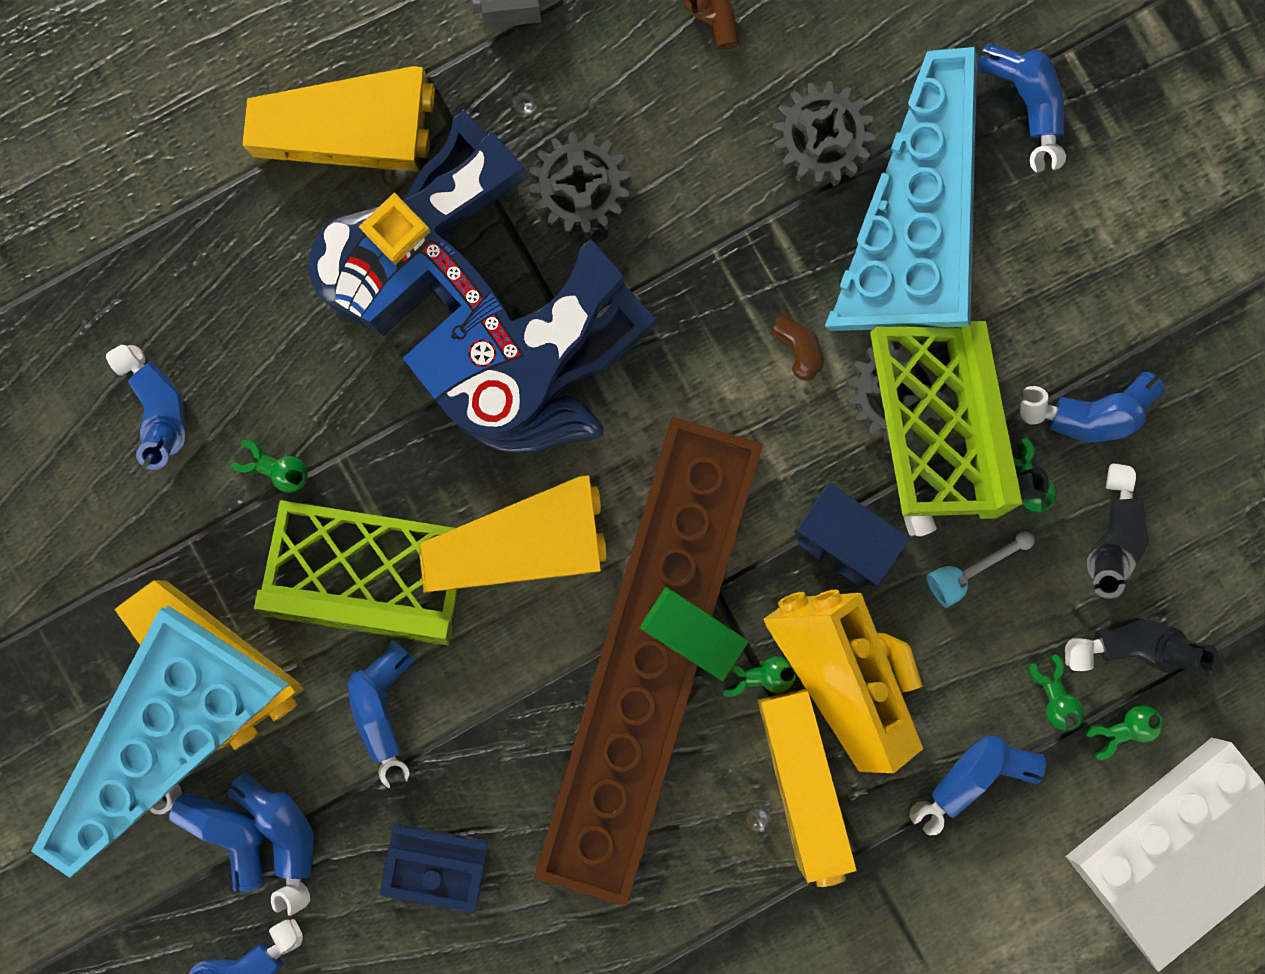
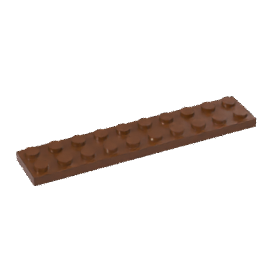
[534,417,763,907]

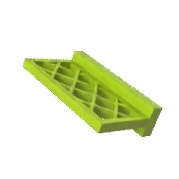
[870,321,1022,519]
[254,500,458,646]

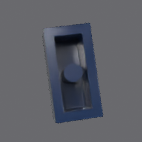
[793,483,910,588]

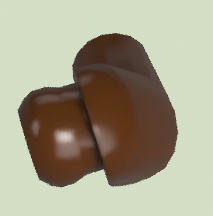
[684,0,739,50]
[770,314,825,381]

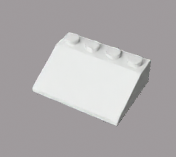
[1065,738,1265,972]

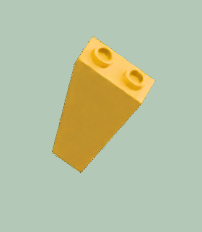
[243,66,435,172]
[418,475,606,593]
[115,580,304,751]
[764,589,923,773]
[758,688,856,887]

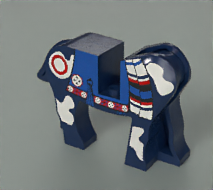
[308,109,656,453]

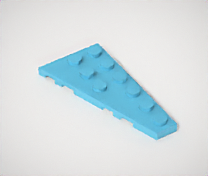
[825,47,977,331]
[31,606,290,878]

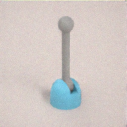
[926,531,1035,608]

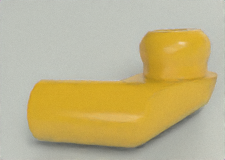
[877,633,923,693]

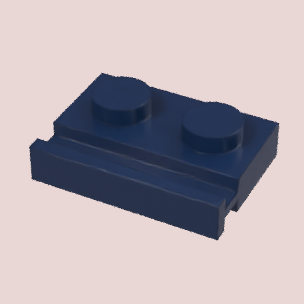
[379,823,489,913]

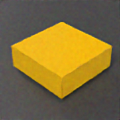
[359,192,431,265]

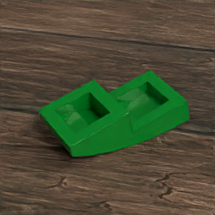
[639,587,749,681]

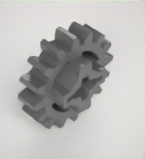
[771,81,875,187]
[528,132,631,237]
[845,341,950,443]

